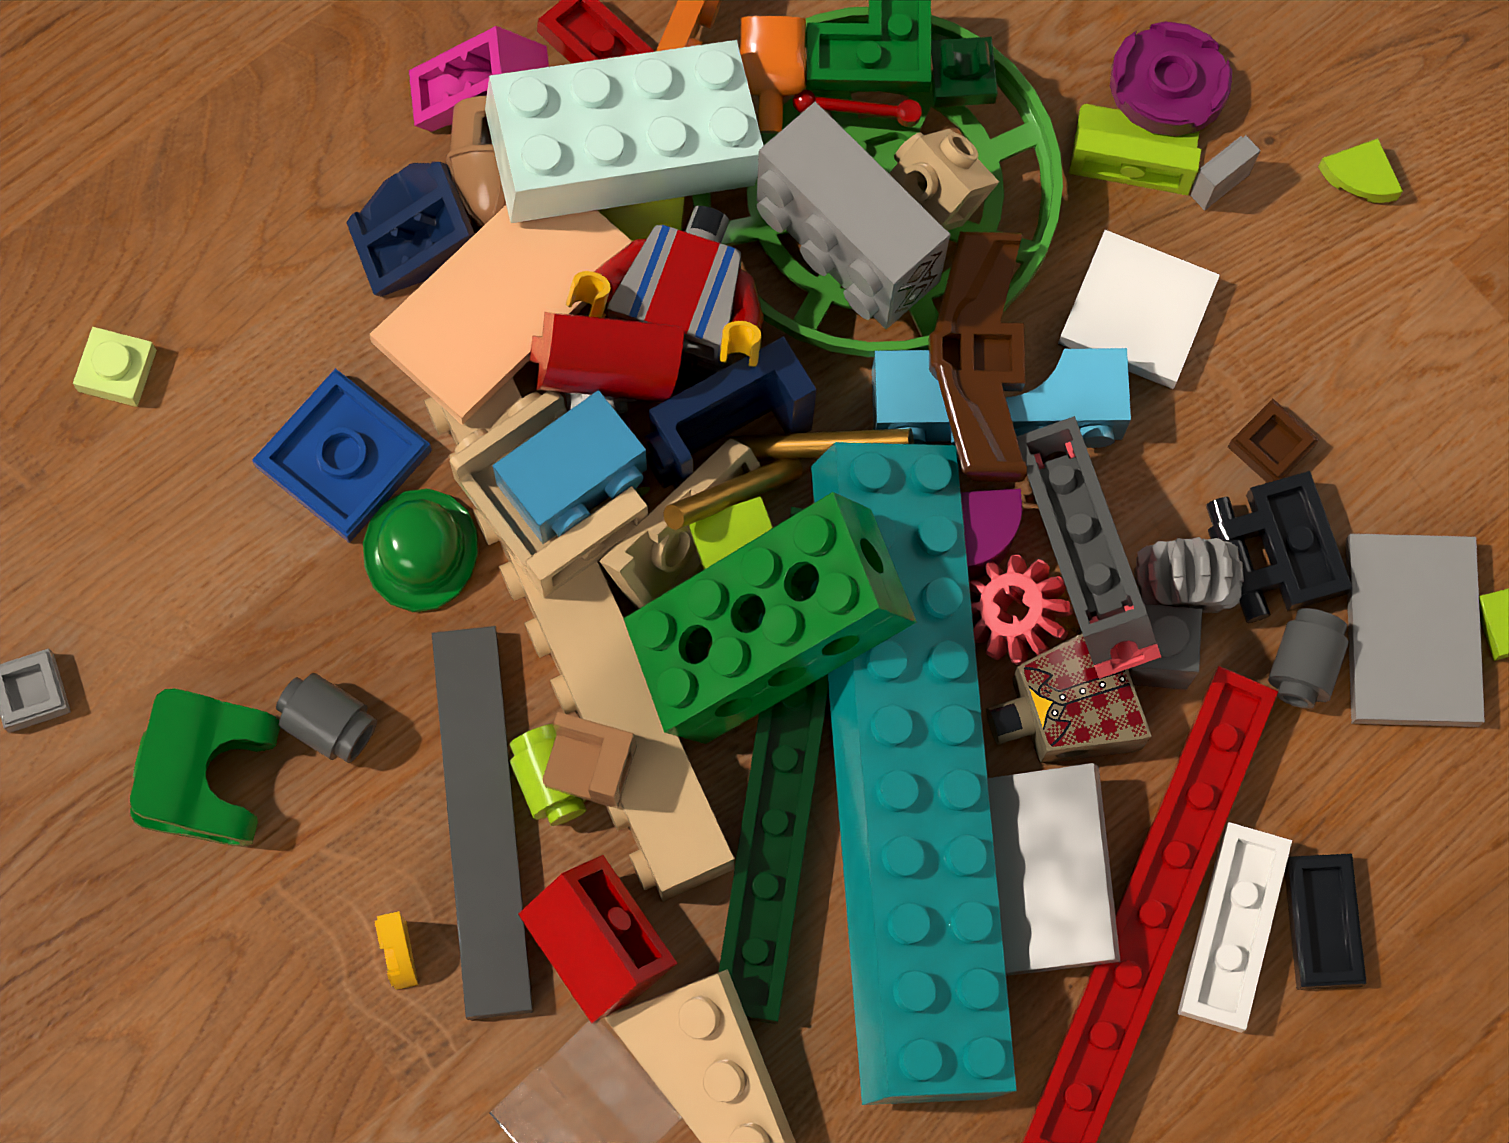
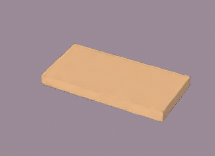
[370,205,632,425]

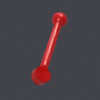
[792,89,922,127]

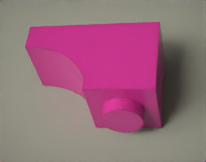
[409,26,549,132]

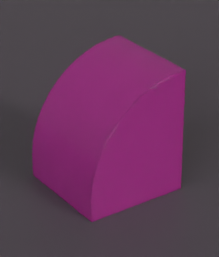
[960,489,1022,581]

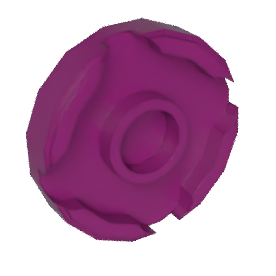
[1109,21,1232,136]

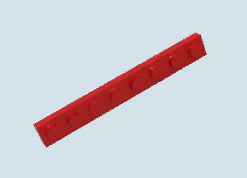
[1021,666,1278,1143]

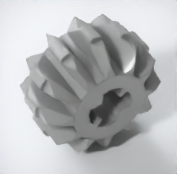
[1134,537,1244,614]

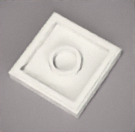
[1058,230,1220,389]

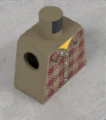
[986,634,1151,763]

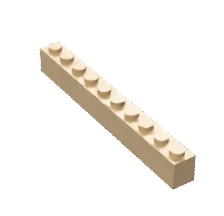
[424,377,734,902]

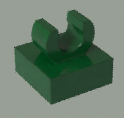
[931,37,998,107]

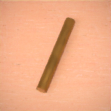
[724,428,914,460]
[663,459,803,530]

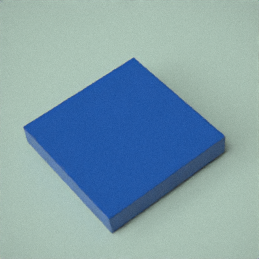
[252,368,432,543]

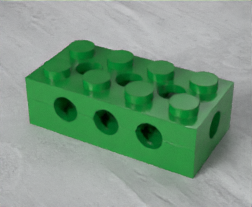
[623,492,917,744]

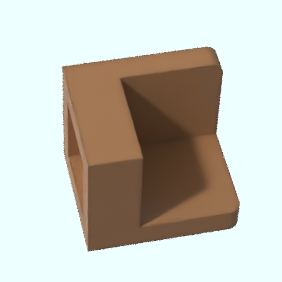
[543,712,637,809]

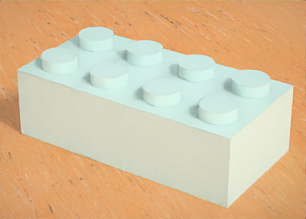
[485,40,763,223]

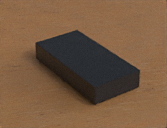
[1284,853,1367,990]

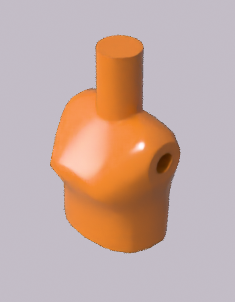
[740,16,807,134]

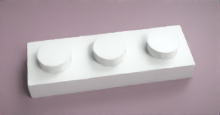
[1178,822,1292,1033]

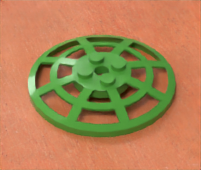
[692,7,1063,357]

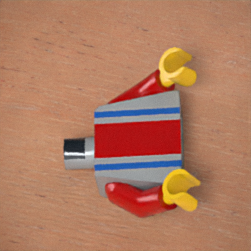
[565,206,764,368]

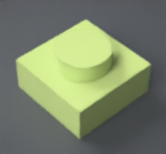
[73,327,157,407]

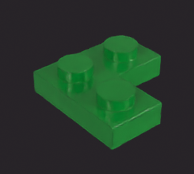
[806,0,931,92]

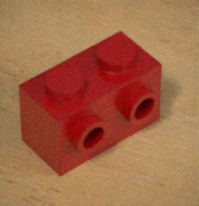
[518,855,678,1024]

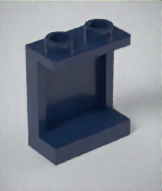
[645,336,817,489]

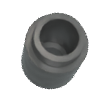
[1268,608,1349,709]
[276,673,377,763]

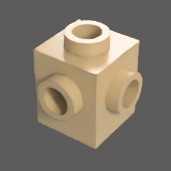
[889,129,999,231]

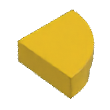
[374,911,418,990]

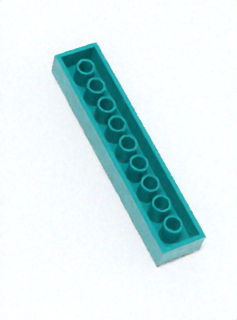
[811,442,1017,1105]

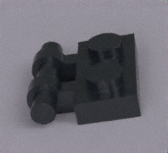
[1205,471,1352,623]

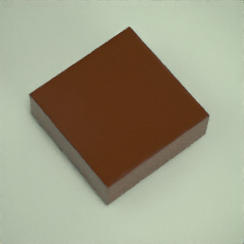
[1228,398,1319,483]

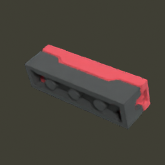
[1017,416,1161,679]

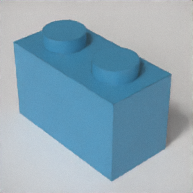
[492,390,647,544]

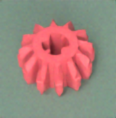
[969,555,1074,665]

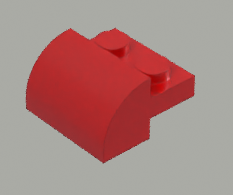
[530,312,685,402]

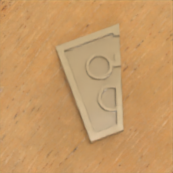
[600,438,761,610]
[605,969,796,1143]

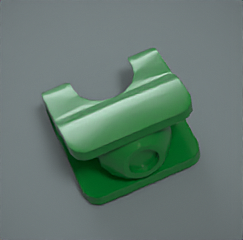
[130,688,280,846]

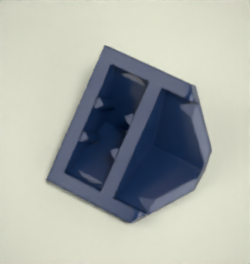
[346,161,475,297]

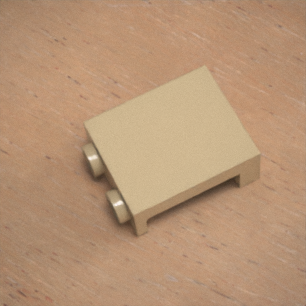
[449,391,648,598]

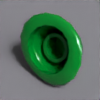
[363,489,478,612]

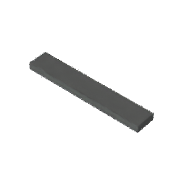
[432,626,533,1020]

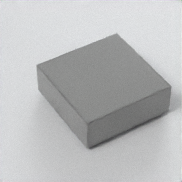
[1190,135,1261,211]
[0,648,71,733]

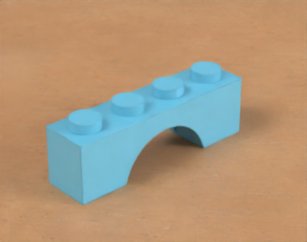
[872,348,1131,448]

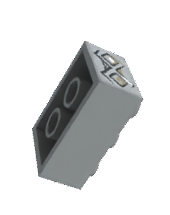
[757,102,950,329]

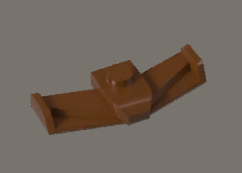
[928,231,1027,482]

